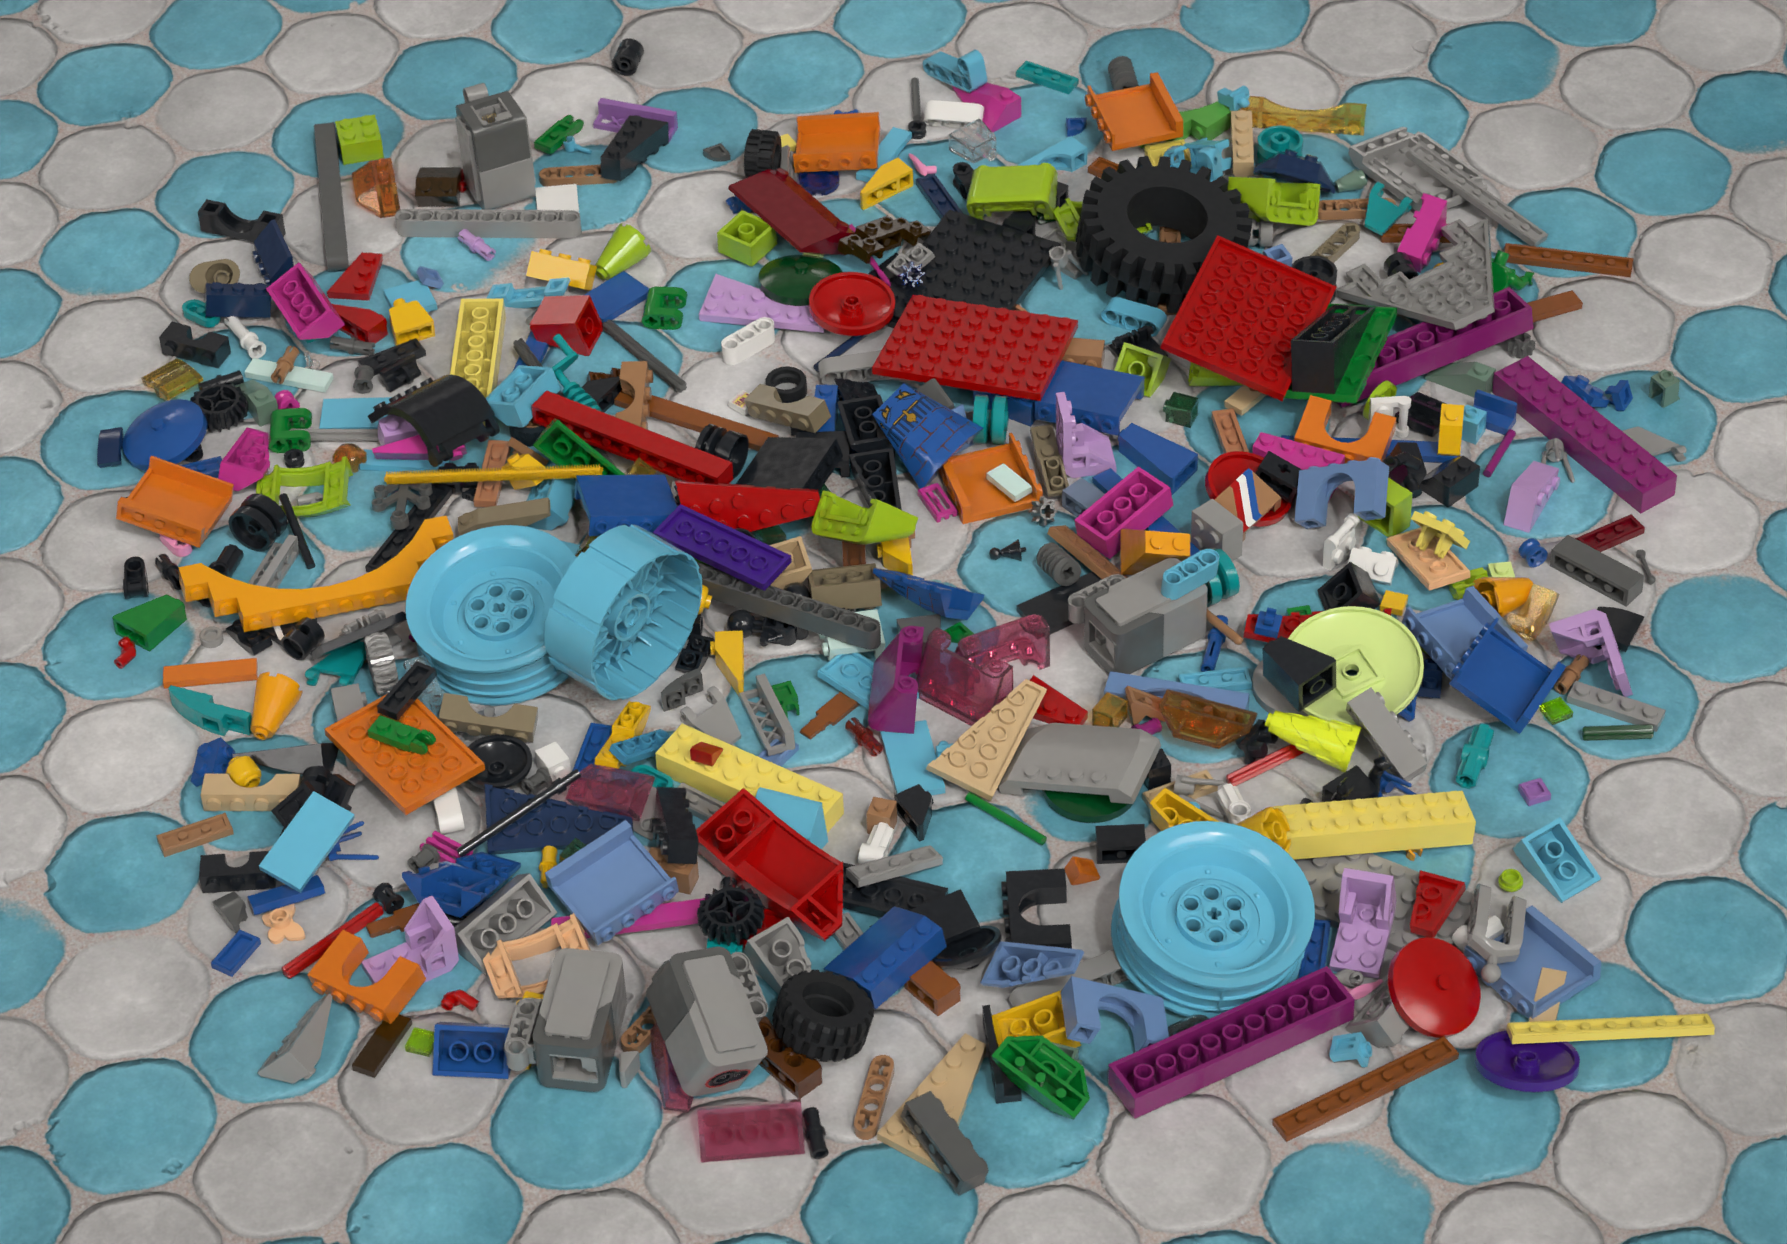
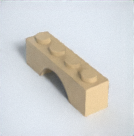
[1230,110,1254,177]
[200,774,301,811]

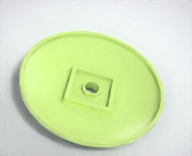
[1288,606,1424,725]

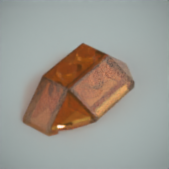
[352,158,400,218]
[1159,689,1257,749]

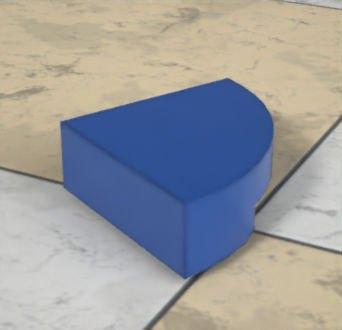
[1066,118,1087,137]

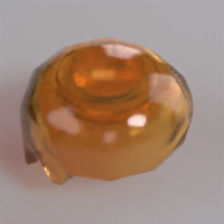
[331,443,367,473]

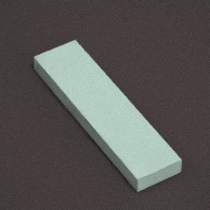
[245,358,334,393]

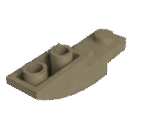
[1030,424,1069,497]

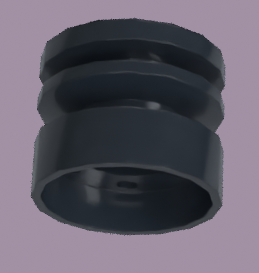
[695,424,749,479]

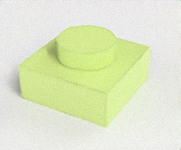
[1487,561,1515,577]

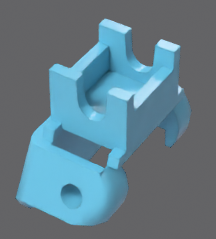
[1164,138,1232,182]

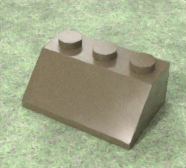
[808,563,882,610]

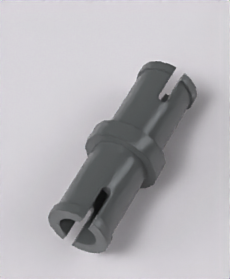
[330,335,375,356]

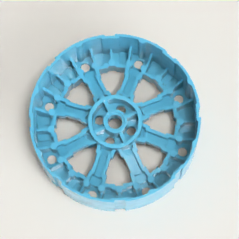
[544,524,702,700]

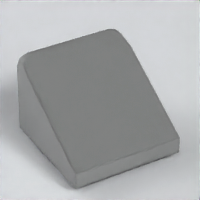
[619,1051,641,1088]

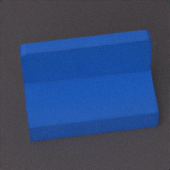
[1473,390,1517,435]

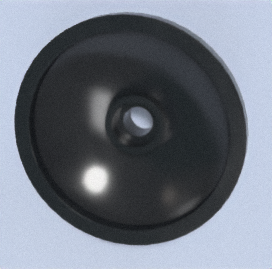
[467,735,532,789]
[931,926,1002,969]

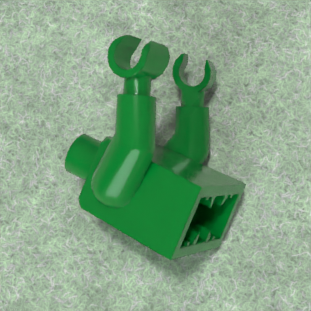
[1491,250,1534,293]

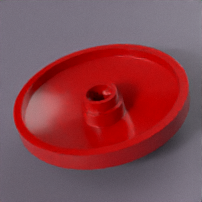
[809,272,895,336]
[1205,451,1293,527]
[1388,937,1481,1038]

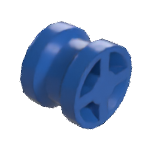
[1518,538,1548,567]

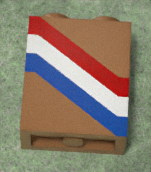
[1215,468,1281,541]

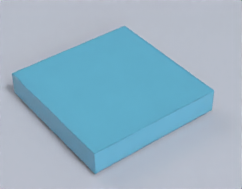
[384,280,437,312]

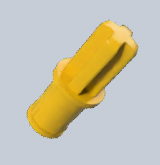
[539,846,558,888]

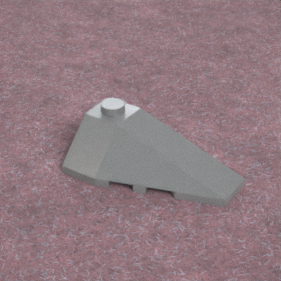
[743,917,812,995]
[257,993,333,1084]

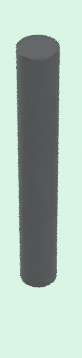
[911,77,921,120]

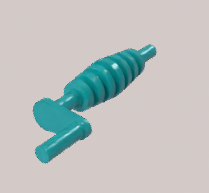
[552,334,601,411]

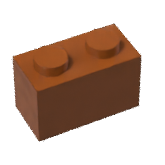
[904,961,961,1016]

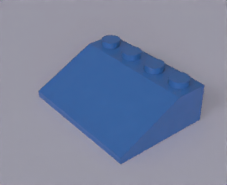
[823,906,947,1010]

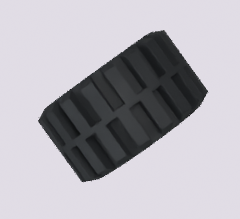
[744,129,782,178]

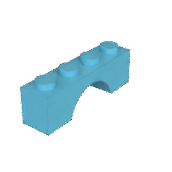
[1017,136,1087,172]

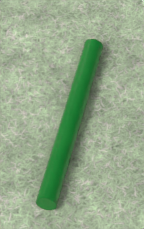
[965,792,1047,845]

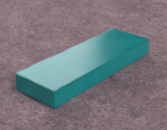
[1016,61,1079,95]

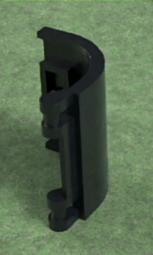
[368,375,500,467]

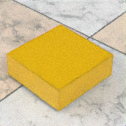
[1380,590,1408,616]

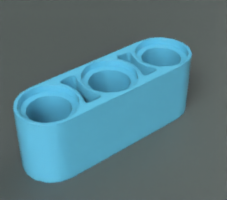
[1101,297,1167,337]
[1161,549,1220,600]

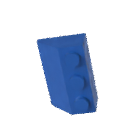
[433,1022,511,1079]

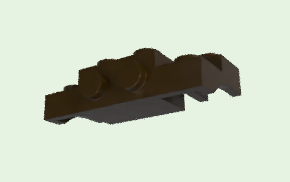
[838,216,931,264]

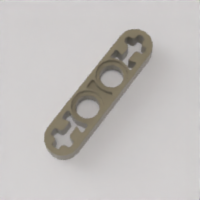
[1310,223,1360,263]

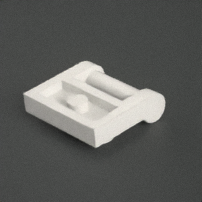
[1368,396,1411,438]
[1323,513,1360,571]

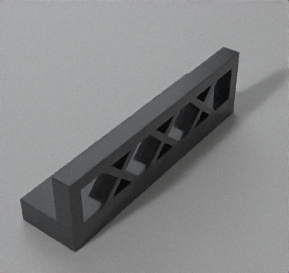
[982,1005,1022,1104]

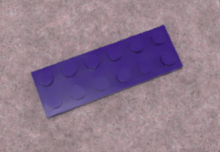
[653,504,792,591]

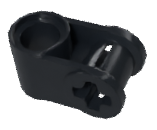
[953,162,974,200]
[123,556,149,599]

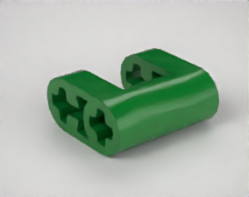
[642,286,688,330]
[269,408,312,453]

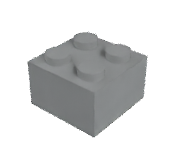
[1191,499,1243,561]

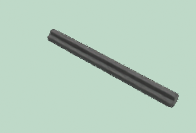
[602,320,687,393]

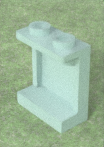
[819,609,885,661]

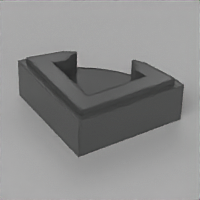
[703,143,731,162]

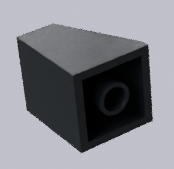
[1262,636,1336,712]

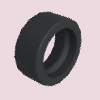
[765,366,807,403]

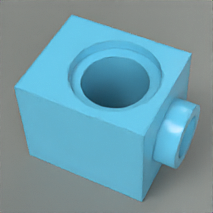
[1461,405,1487,445]

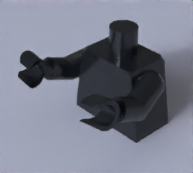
[1382,442,1427,498]
[1322,756,1391,802]

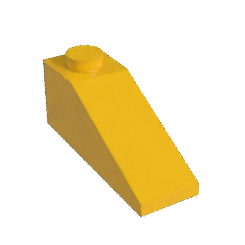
[860,158,913,210]
[710,631,744,696]

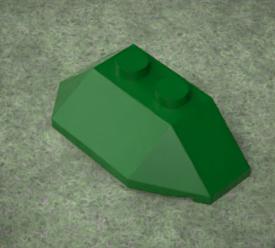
[991,1036,1090,1120]

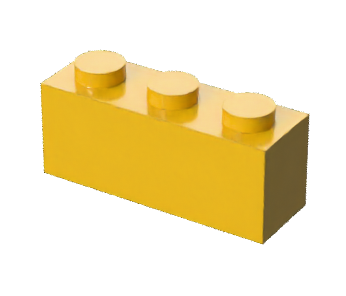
[526,249,597,291]

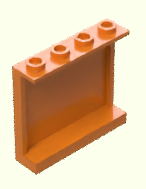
[1085,72,1184,151]
[793,112,881,173]
[938,433,1043,524]
[116,456,234,548]

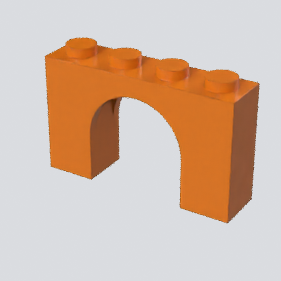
[1294,395,1396,463]
[307,930,426,1024]

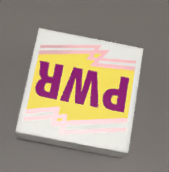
[728,390,750,416]

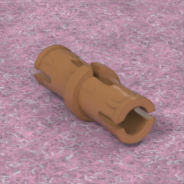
[271,346,300,384]
[1554,654,1589,695]

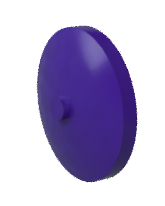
[1475,1030,1580,1092]

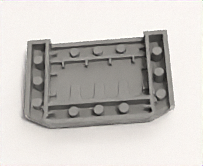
[1349,127,1487,211]
[998,723,1161,804]

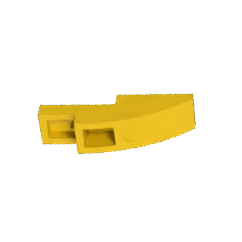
[595,701,651,771]

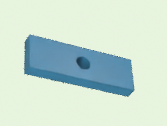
[609,729,669,765]

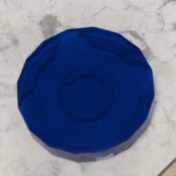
[798,171,840,196]

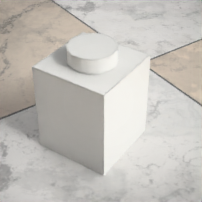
[535,741,571,781]

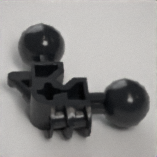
[727,582,810,646]

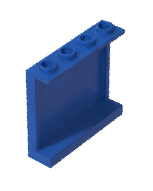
[1035,360,1145,436]
[574,475,677,536]
[1449,617,1566,734]

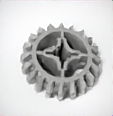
[364,632,399,696]

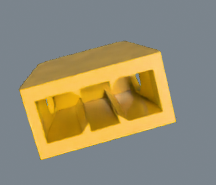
[389,298,435,345]

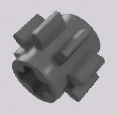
[1507,332,1536,359]
[1028,497,1058,526]

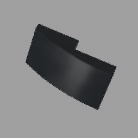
[226,619,273,655]
[675,633,714,673]

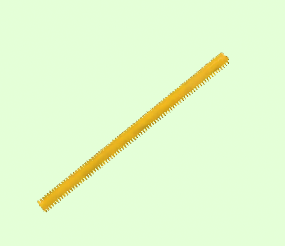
[384,464,603,485]

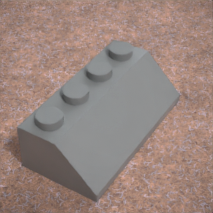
[454,873,557,973]
[1345,979,1412,1048]

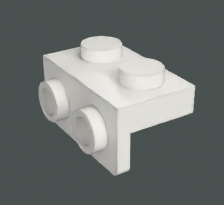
[1348,546,1399,586]

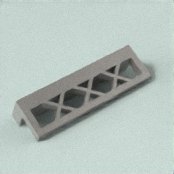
[248,534,300,588]
[739,673,795,756]

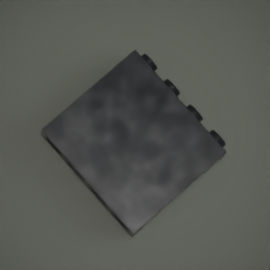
[736,437,843,492]

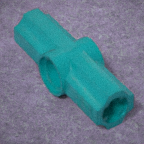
[1456,723,1494,789]

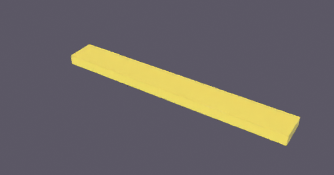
[1507,1014,1715,1044]

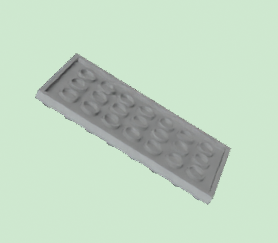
[1294,853,1473,952]

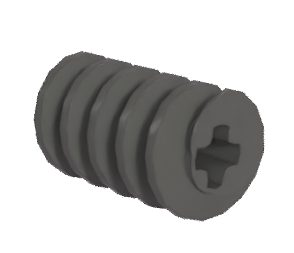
[1108,56,1139,91]
[1036,543,1081,586]

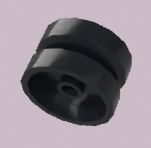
[1292,256,1337,303]
[228,494,288,552]

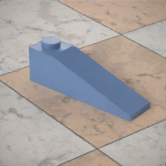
[981,941,1084,988]

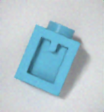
[1329,1032,1372,1068]

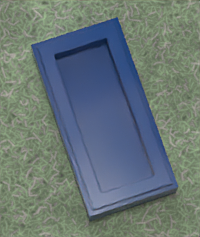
[211,930,261,977]

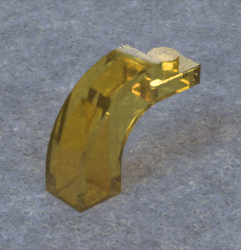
[1506,583,1560,641]

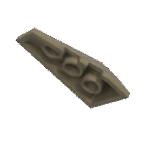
[458,498,551,536]

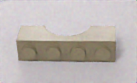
[744,384,831,433]
[439,693,538,743]

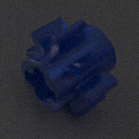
[898,261,926,288]

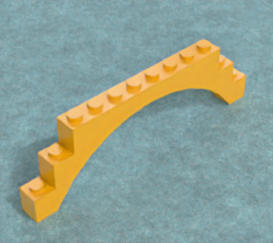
[178,515,454,632]

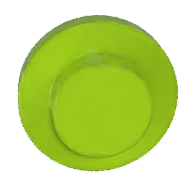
[1498,869,1523,892]

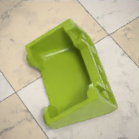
[967,163,1058,220]
[1227,177,1321,226]
[811,490,918,545]

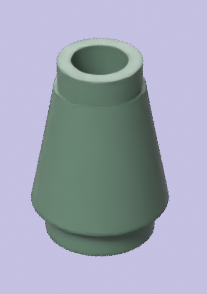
[1334,169,1367,193]

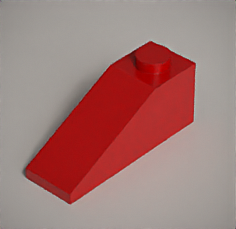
[332,304,388,344]

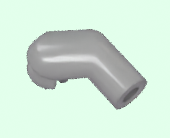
[296,492,323,506]
[1334,969,1364,988]

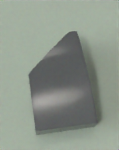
[213,891,248,933]

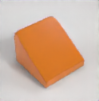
[1065,856,1100,885]

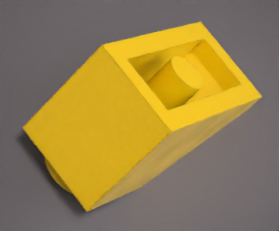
[1438,404,1464,456]
[502,453,545,490]
[877,537,913,575]

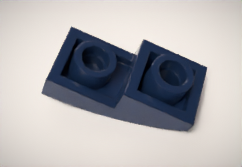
[97,427,123,468]
[1417,658,1443,699]

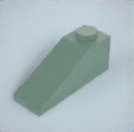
[1425,362,1496,397]
[235,379,278,427]

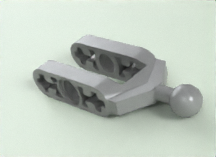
[1467,884,1527,983]

